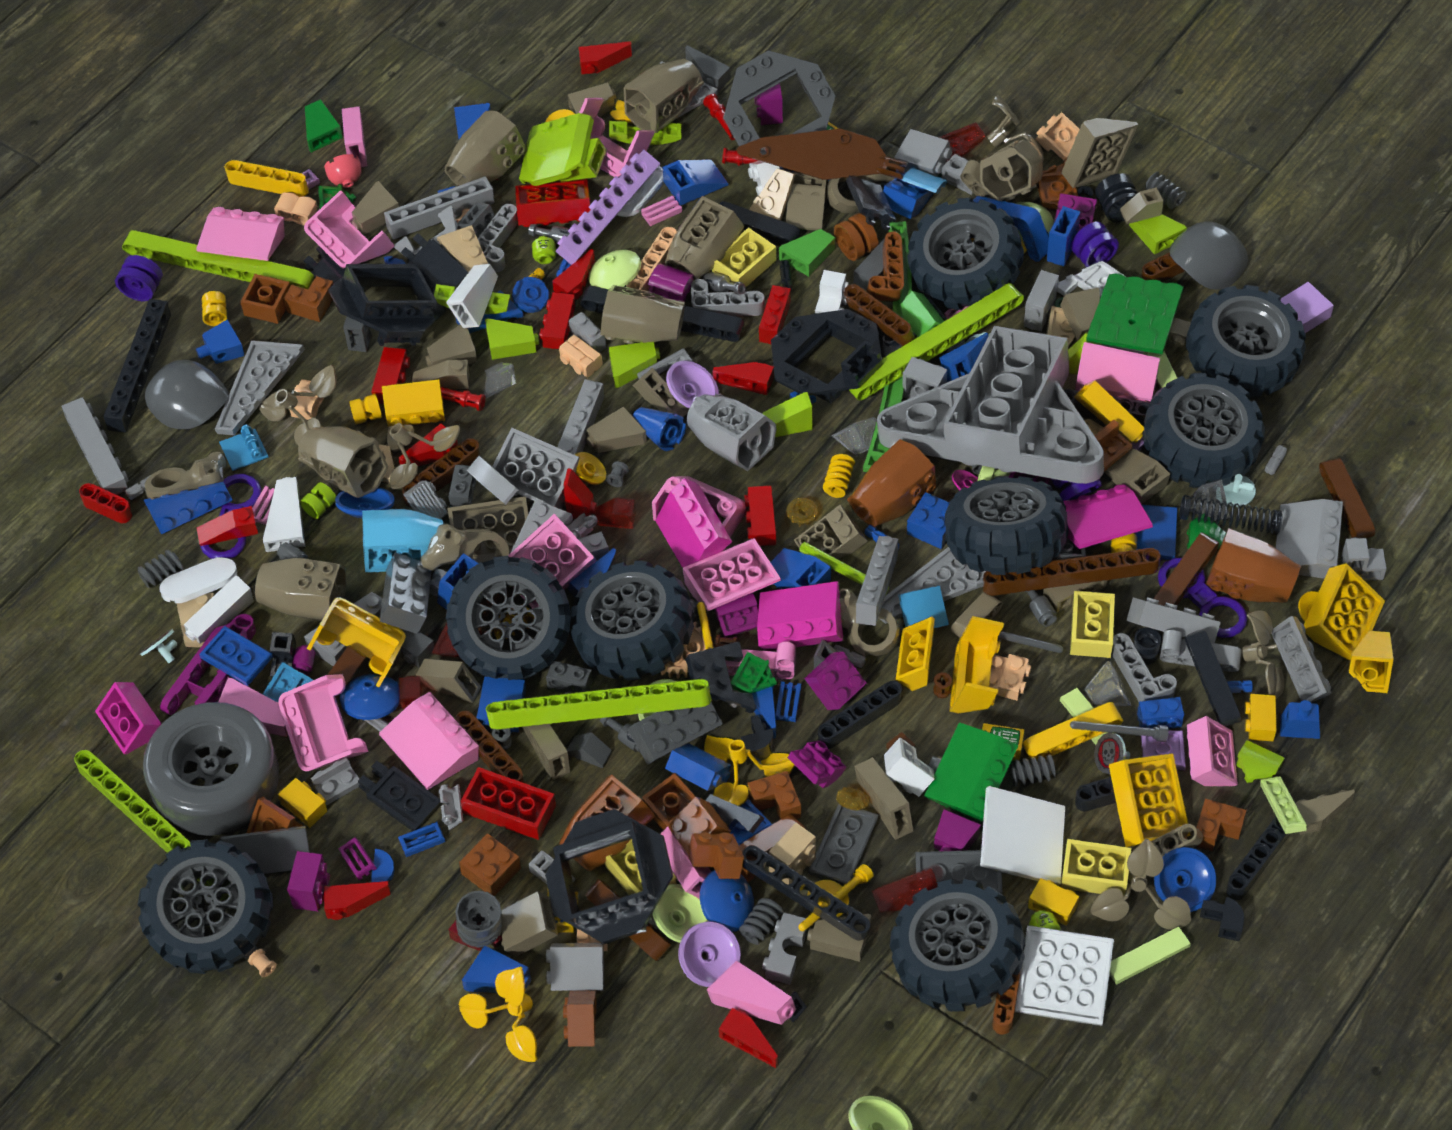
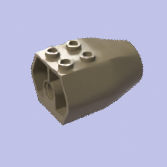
[624,59,704,133]
[444,111,527,186]
[980,139,1043,202]
[665,196,744,282]
[600,285,685,344]
[298,426,388,498]
[255,558,346,621]

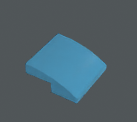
[902,168,947,194]
[898,586,949,628]
[262,662,314,703]

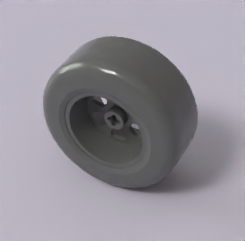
[143,702,279,836]

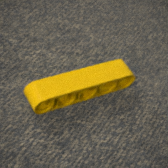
[225,160,309,197]
[1022,702,1123,761]

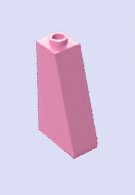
[342,107,367,167]
[218,678,288,737]
[661,827,711,899]
[707,960,796,1025]

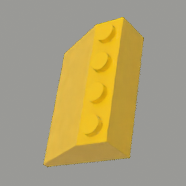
[1304,563,1385,660]
[1109,753,1190,847]

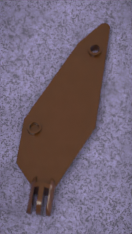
[737,129,908,180]

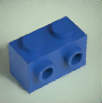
[1137,697,1184,729]

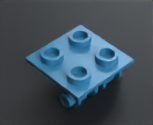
[219,425,268,471]

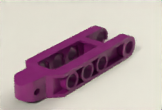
[160,614,256,715]

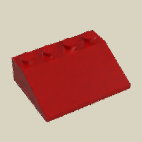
[515,179,591,227]

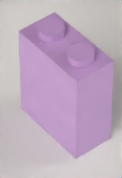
[1281,282,1334,333]

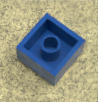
[907,492,949,549]

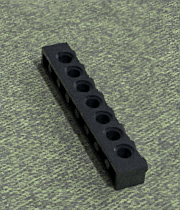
[103,298,171,433]

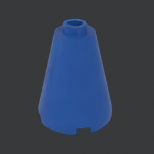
[633,407,686,451]

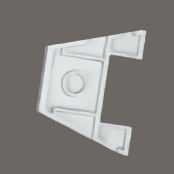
[1057,261,1126,298]

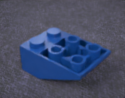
[663,160,728,205]
[883,171,934,219]
[940,333,989,382]
[770,548,831,590]

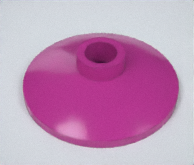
[952,470,978,491]

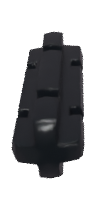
[779,260,792,291]

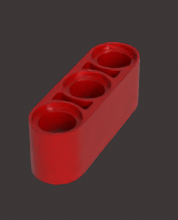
[79,483,132,523]

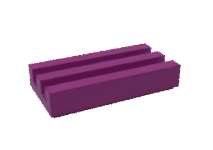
[339,837,377,881]

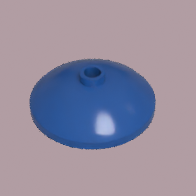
[335,488,394,519]
[340,674,401,720]
[1154,847,1216,912]
[700,870,754,932]

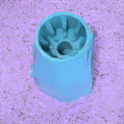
[362,509,443,572]

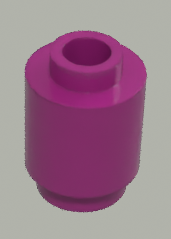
[292,645,315,676]

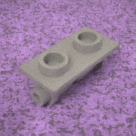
[567,513,598,539]
[439,784,463,830]

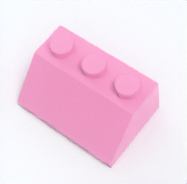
[1187,716,1238,786]

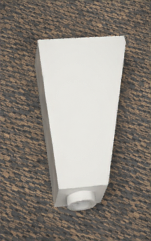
[447,264,498,328]
[263,477,305,552]
[184,575,254,644]

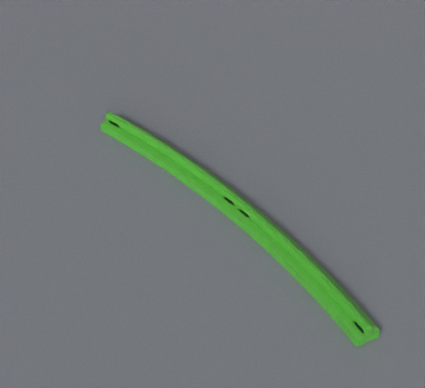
[863,221,912,472]

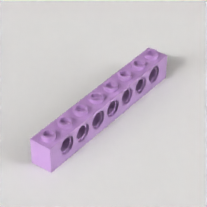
[556,149,660,265]

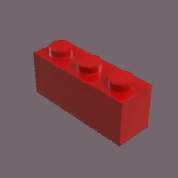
[759,285,791,344]
[539,292,576,349]
[371,347,410,404]
[744,485,776,546]

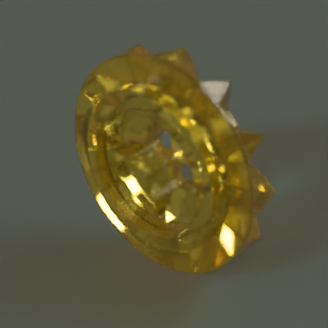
[786,498,818,526]
[836,787,870,810]

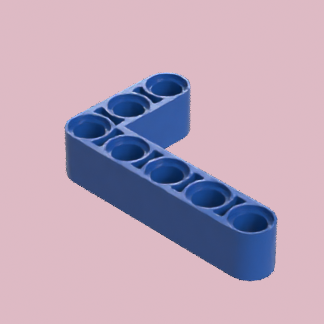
[973,196,1049,262]

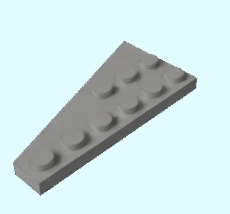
[215,341,305,435]
[880,547,993,624]

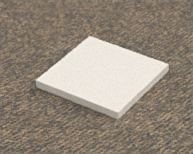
[980,786,1065,886]
[1015,925,1114,1026]

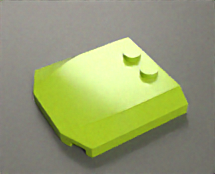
[519,113,594,186]

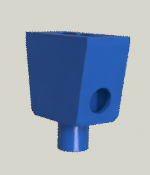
[196,320,245,364]
[1280,700,1320,739]

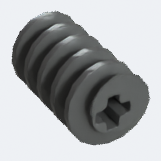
[1145,171,1187,209]
[138,550,183,589]
[1010,754,1056,787]
[739,898,784,945]

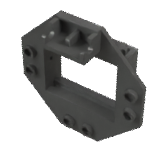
[723,50,835,155]

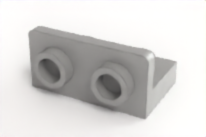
[311,758,359,805]

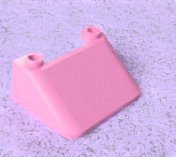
[304,191,394,268]
[278,674,368,771]

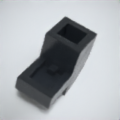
[270,632,296,678]
[740,715,774,765]
[1200,897,1244,941]

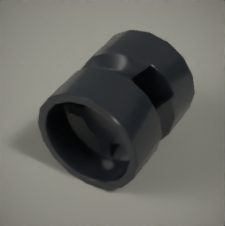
[1134,628,1161,665]

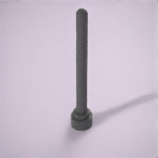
[998,631,1064,653]
[1070,721,1169,742]

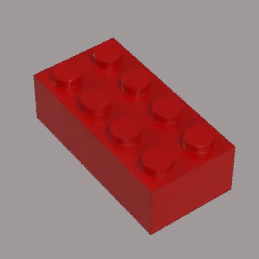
[461,767,556,840]

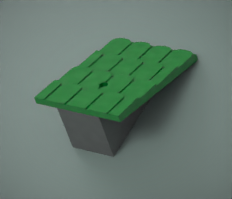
[1086,274,1184,355]

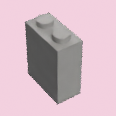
[894,129,952,176]
[1024,270,1059,332]
[546,943,604,991]

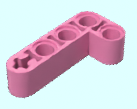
[726,642,796,679]

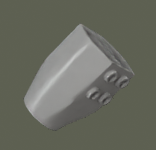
[687,394,776,471]

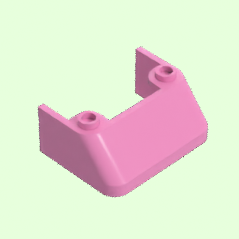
[579,98,655,177]
[652,476,746,537]

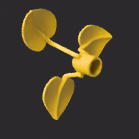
[704,735,795,806]
[459,967,538,1062]

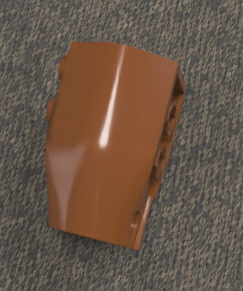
[847,439,936,527]
[1206,528,1301,603]
[559,774,655,871]

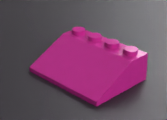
[655,478,732,568]
[1063,485,1153,549]
[757,581,843,651]

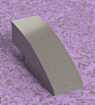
[467,456,518,505]

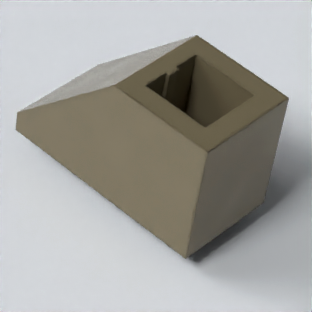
[1120,187,1163,224]

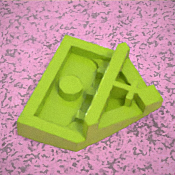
[1236,740,1285,783]

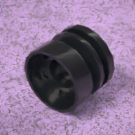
[1095,173,1138,223]

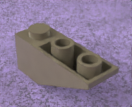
[1295,790,1355,835]

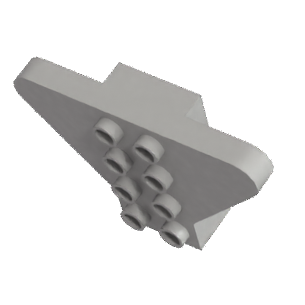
[877,326,1104,484]

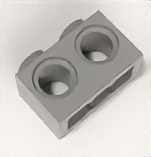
[942,154,973,195]

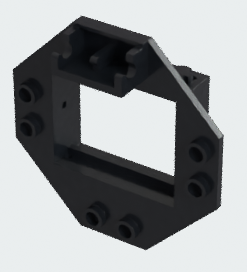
[329,264,446,346]
[771,309,883,404]
[545,809,673,944]

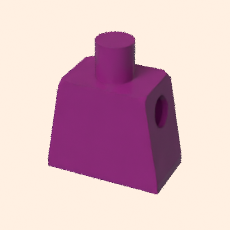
[934,809,980,852]

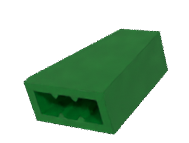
[305,99,342,153]

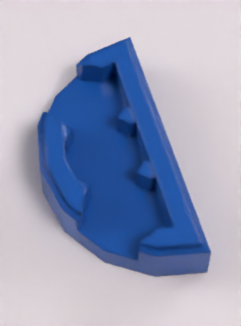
[371,849,395,882]

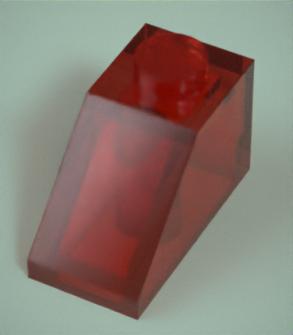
[595,498,636,529]

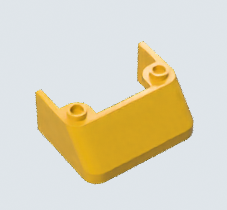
[307,598,406,687]
[950,616,1004,714]

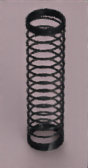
[1179,494,1283,535]

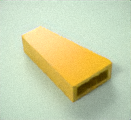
[1074,380,1144,443]

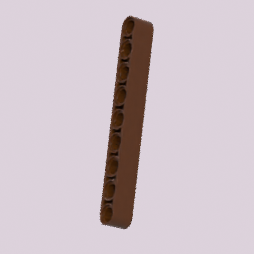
[983,548,1160,596]

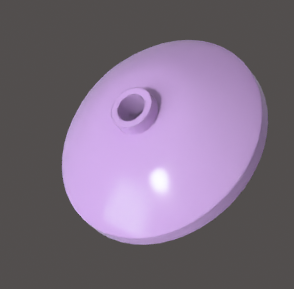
[666,361,719,408]
[678,922,741,987]

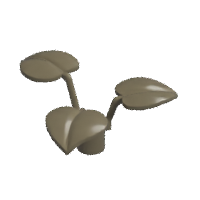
[987,95,1044,161]
[258,365,337,446]
[387,423,460,489]
[1242,611,1285,699]
[1090,838,1191,930]

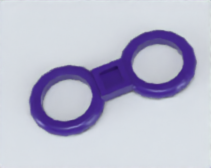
[200,474,262,559]
[1158,558,1247,638]

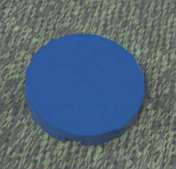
[512,277,549,313]

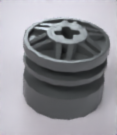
[455,891,502,947]

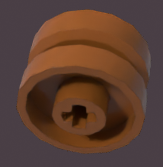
[834,213,878,261]

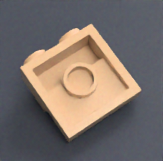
[1035,112,1080,161]
[989,654,1031,701]

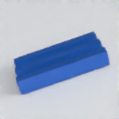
[775,682,801,722]
[398,822,445,857]

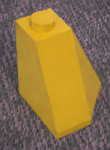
[1349,631,1394,693]

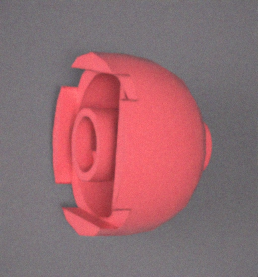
[324,154,362,188]

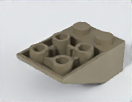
[786,172,827,230]
[1104,448,1170,505]
[794,505,868,559]

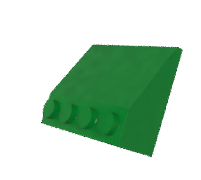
[924,722,1019,824]

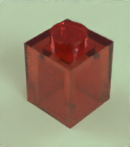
[399,676,422,709]

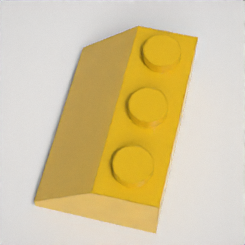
[382,379,445,427]
[896,617,935,691]

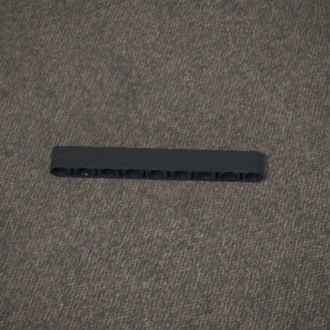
[580,286,745,342]

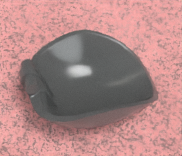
[1169,221,1248,290]
[145,359,229,429]

